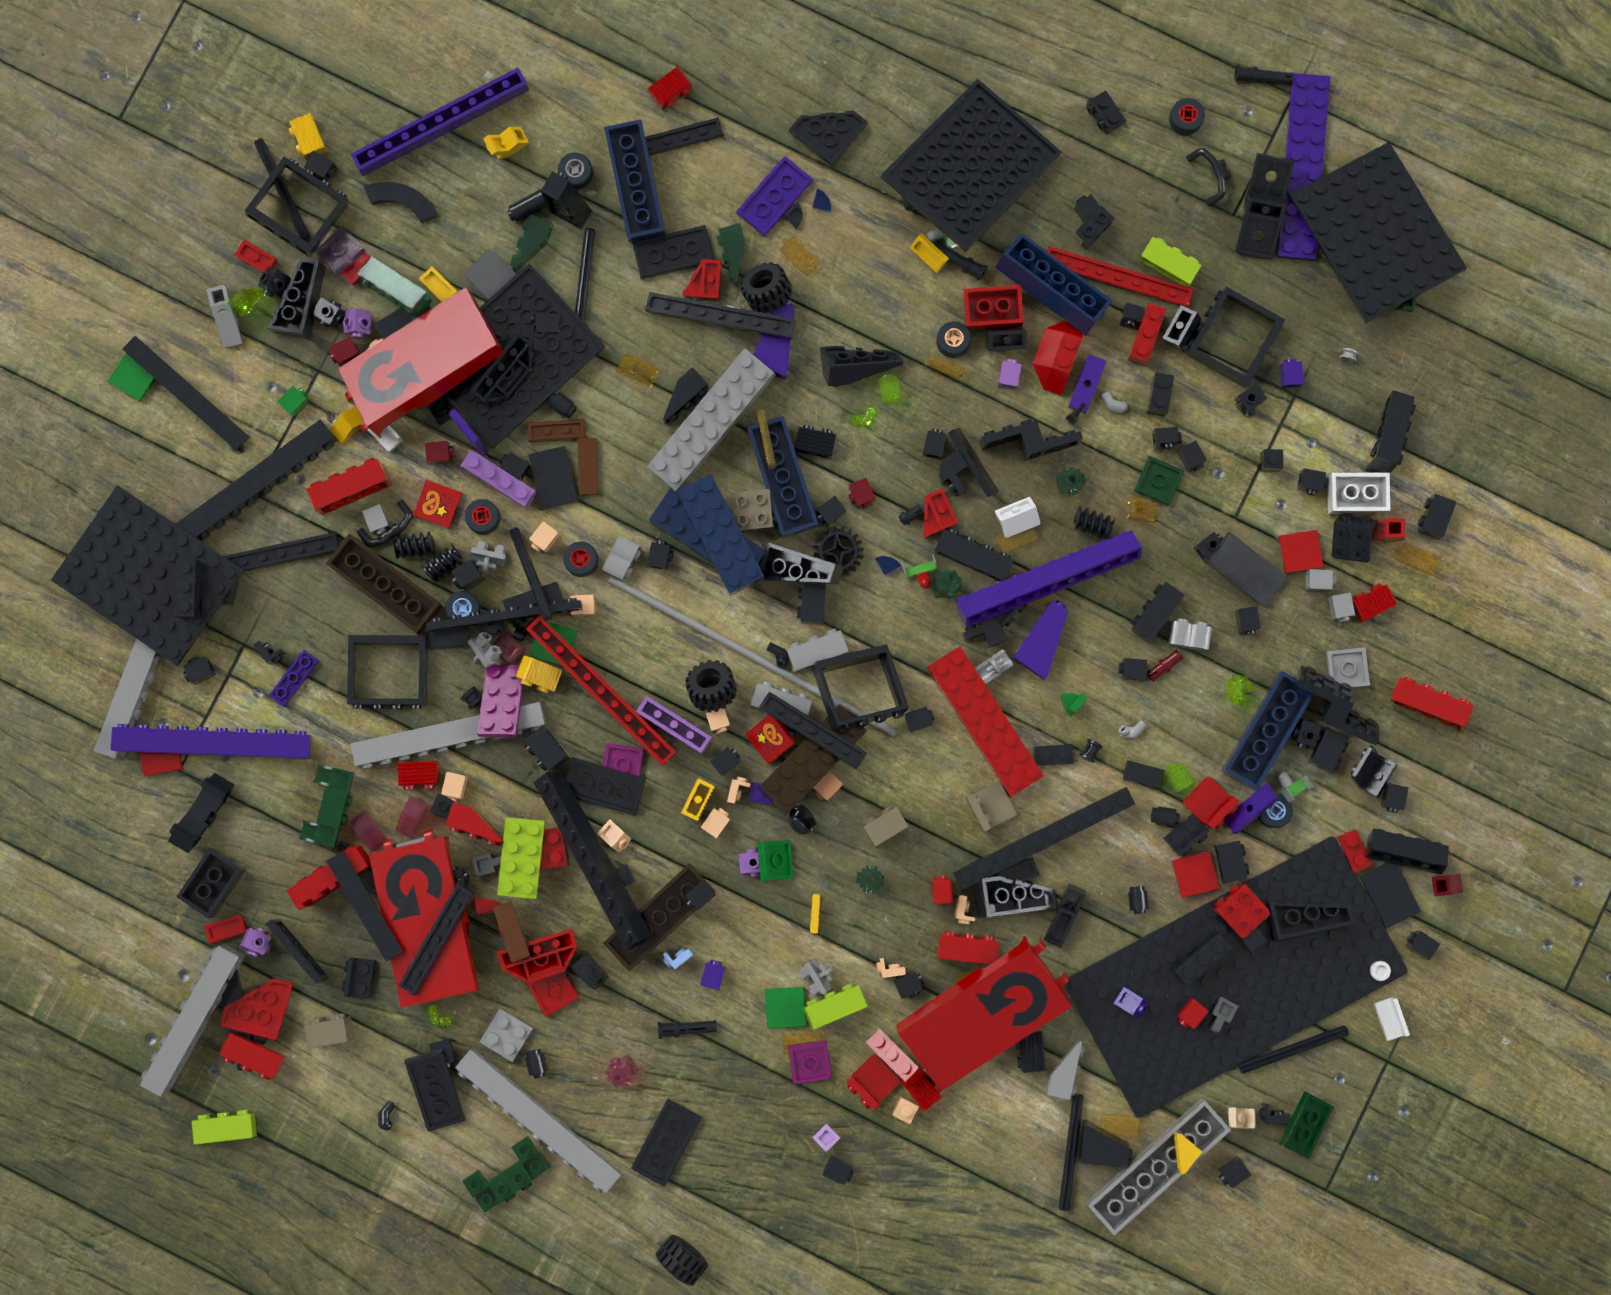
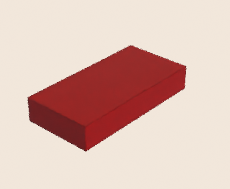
[204,914,247,944]

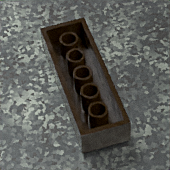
[325,534,443,635]
[758,704,867,816]
[603,863,716,972]

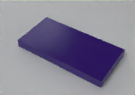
[736,156,813,237]
[449,409,488,456]

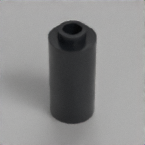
[507,189,547,223]

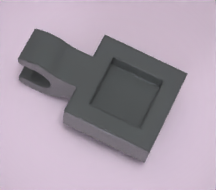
[472,853,501,877]
[1210,997,1238,1033]

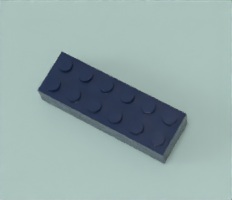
[604,119,666,242]
[995,233,1112,336]
[747,416,818,539]
[677,474,764,596]
[649,488,765,565]
[1221,671,1314,791]

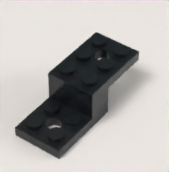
[1235,153,1295,259]
[979,419,1083,461]
[1297,665,1379,746]

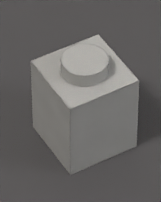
[362,504,391,536]
[1306,569,1336,592]
[1328,592,1355,623]

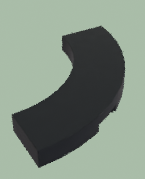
[363,182,438,224]

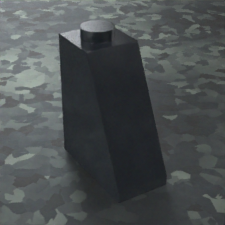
[1079,1119,1132,1167]

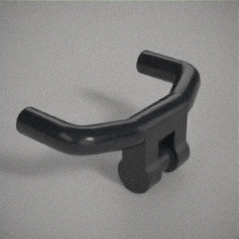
[1186,148,1232,206]
[356,499,413,547]

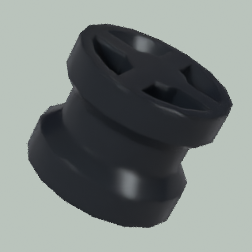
[460,686,483,710]

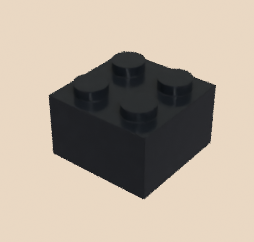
[524,726,570,771]

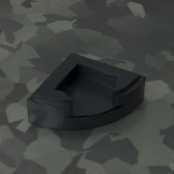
[783,202,802,229]

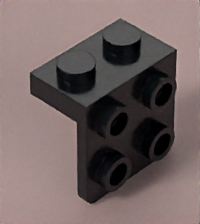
[1332,513,1377,563]
[1351,745,1397,798]

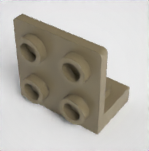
[732,489,777,532]
[965,781,1017,832]

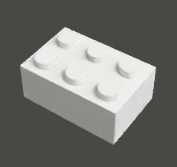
[1327,473,1390,514]

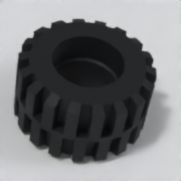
[740,262,792,313]
[685,660,737,712]
[655,1234,708,1286]

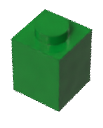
[277,386,310,418]

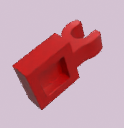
[339,253,373,286]

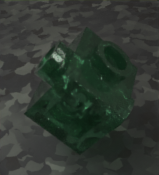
[1055,467,1086,496]
[931,569,962,599]
[856,865,884,894]

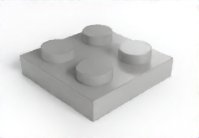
[1326,647,1370,688]
[480,1008,533,1062]

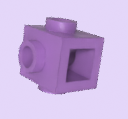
[343,308,372,339]
[739,849,760,877]
[239,928,272,958]

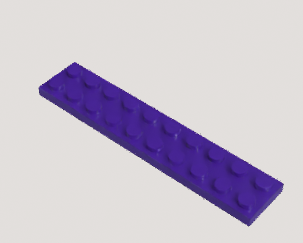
[1277,73,1330,261]

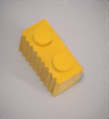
[288,113,327,160]
[516,656,563,693]
[681,778,715,821]

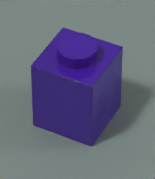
[1279,359,1304,389]
[700,959,725,990]

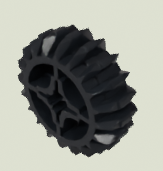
[812,526,864,578]

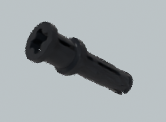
[1234,64,1293,85]
[934,241,987,281]
[658,1020,717,1039]

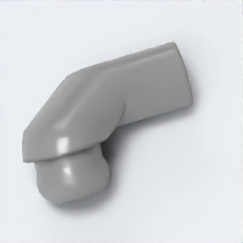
[1102,391,1128,414]
[1118,720,1147,739]

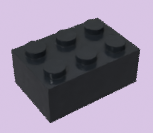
[176,848,246,918]

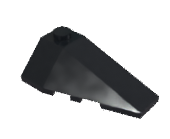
[820,346,903,387]
[975,876,1057,918]

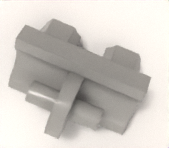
[471,541,506,574]
[468,632,502,668]
[975,649,1014,684]
[799,958,833,996]

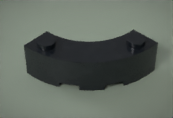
[168,773,235,853]

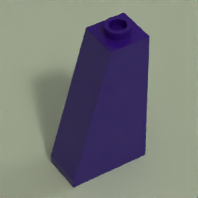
[753,300,795,380]
[1012,600,1068,680]

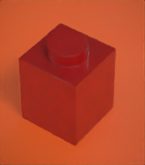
[1176,998,1208,1029]

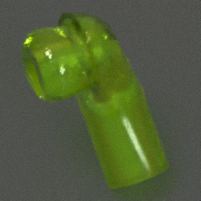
[850,405,877,427]
[426,1004,452,1028]

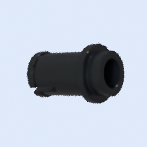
[898,504,924,526]

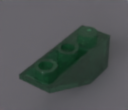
[510,215,554,273]
[716,223,746,287]

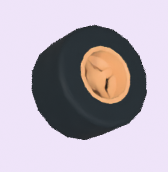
[936,321,971,358]

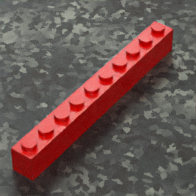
[526,615,676,767]

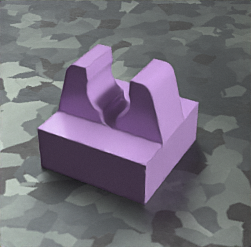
[813,1123,840,1152]

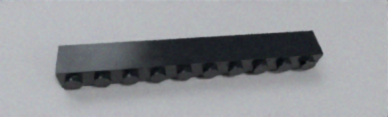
[176,419,337,541]
[533,770,652,950]
[952,787,1135,890]

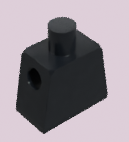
[571,950,610,990]

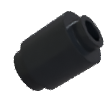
[548,392,577,419]
[1151,806,1180,828]
[1128,886,1149,914]
[525,1049,548,1079]

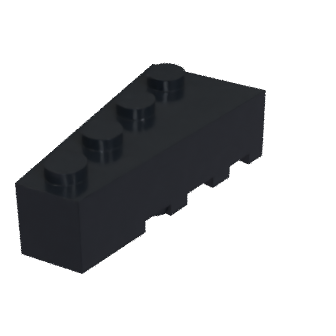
[541,171,592,230]
[760,542,844,585]

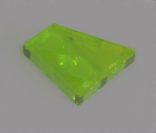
[228,287,265,317]

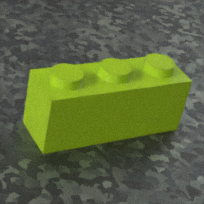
[1139,237,1202,287]
[803,983,868,1030]
[192,1109,257,1144]

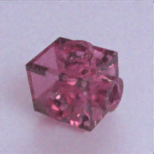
[605,1054,638,1088]

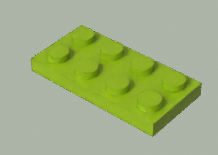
[497,817,545,899]

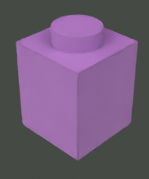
[997,359,1021,390]

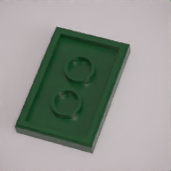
[1279,1091,1334,1159]

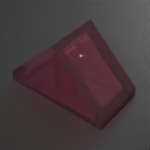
[493,633,526,665]
[350,810,388,853]

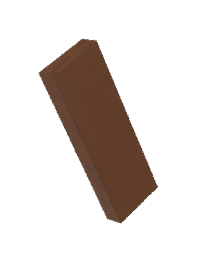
[527,419,586,442]
[577,438,599,496]
[493,901,531,963]

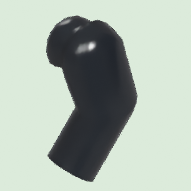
[766,642,789,668]
[378,1100,396,1131]

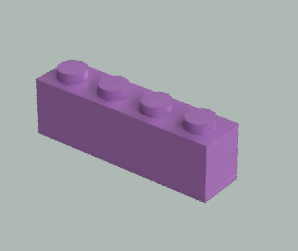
[461,450,537,510]
[636,696,712,755]

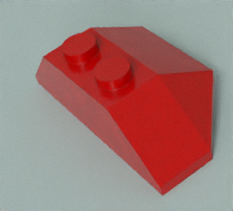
[1032,320,1084,396]
[497,928,578,983]

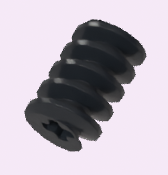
[1073,505,1116,539]
[394,531,436,559]
[420,543,464,583]

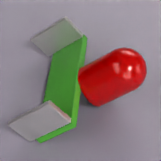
[902,554,938,589]

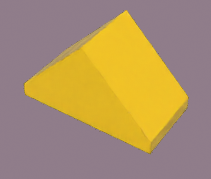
[329,406,364,444]
[1174,1132,1202,1174]

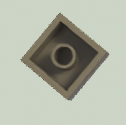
[862,806,909,847]
[304,1013,354,1049]

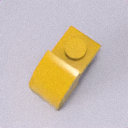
[483,126,529,159]

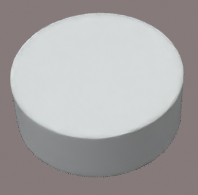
[1370,961,1391,981]

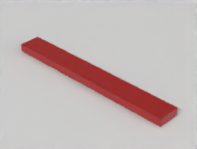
[1047,246,1194,308]

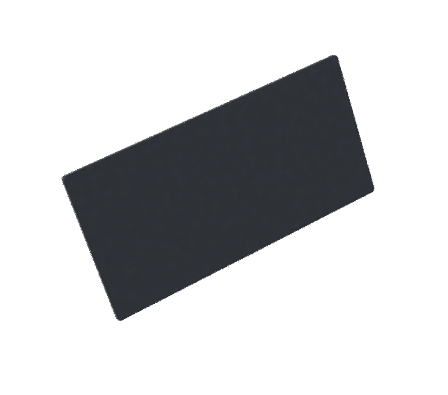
[1065,836,1408,1118]

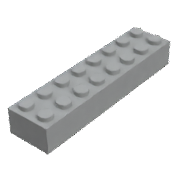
[647,348,776,491]
[140,944,246,1097]
[1085,1098,1231,1236]

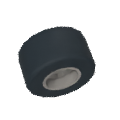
[558,152,593,190]

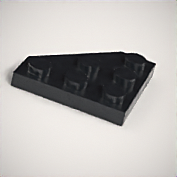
[789,110,868,167]

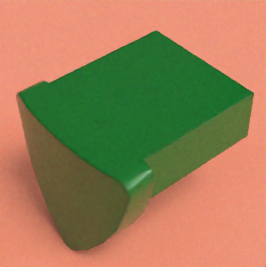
[1061,693,1087,716]

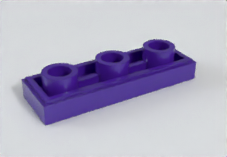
[1068,354,1106,414]
[269,649,320,707]
[1225,783,1279,834]

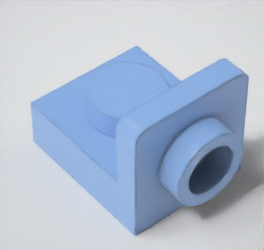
[663,948,694,969]

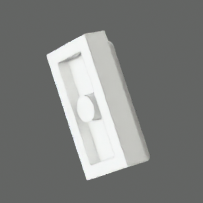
[368,425,404,453]
[995,497,1041,538]
[1373,997,1410,1041]

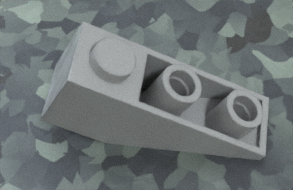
[207,285,243,349]
[1045,1040,1084,1100]

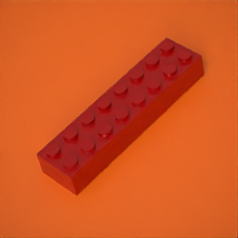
[927,646,1044,798]

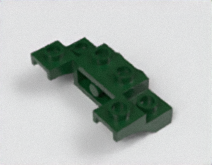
[299,764,355,848]
[462,1136,551,1213]

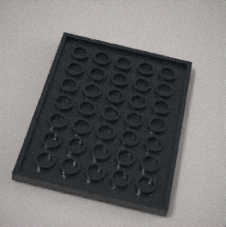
[880,79,1062,252]
[1289,142,1467,324]
[444,263,606,449]
[51,485,244,666]

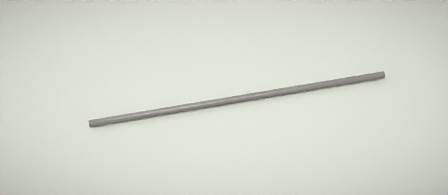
[608,575,897,737]

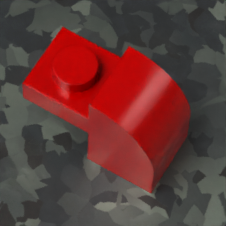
[1372,518,1405,542]

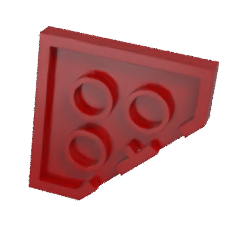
[219,978,294,1041]

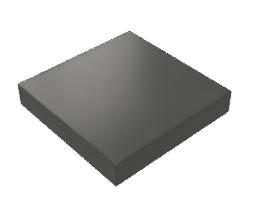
[463,248,516,300]

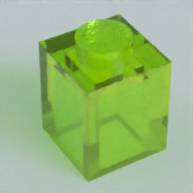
[878,374,901,405]
[1164,762,1194,793]

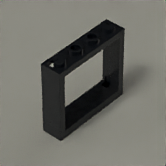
[245,157,348,258]
[1186,287,1285,388]
[347,635,428,709]
[812,644,909,732]

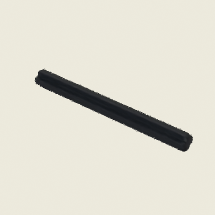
[254,138,310,240]
[575,228,595,322]
[509,527,553,621]
[1238,1026,1349,1074]
[1059,1093,1084,1211]

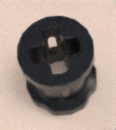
[1079,738,1103,763]

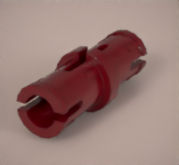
[1147,649,1184,682]

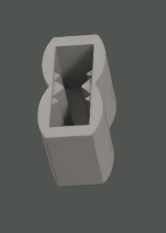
[602,536,642,581]
[1169,619,1212,651]

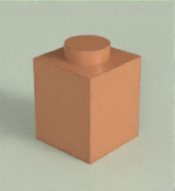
[813,771,843,801]

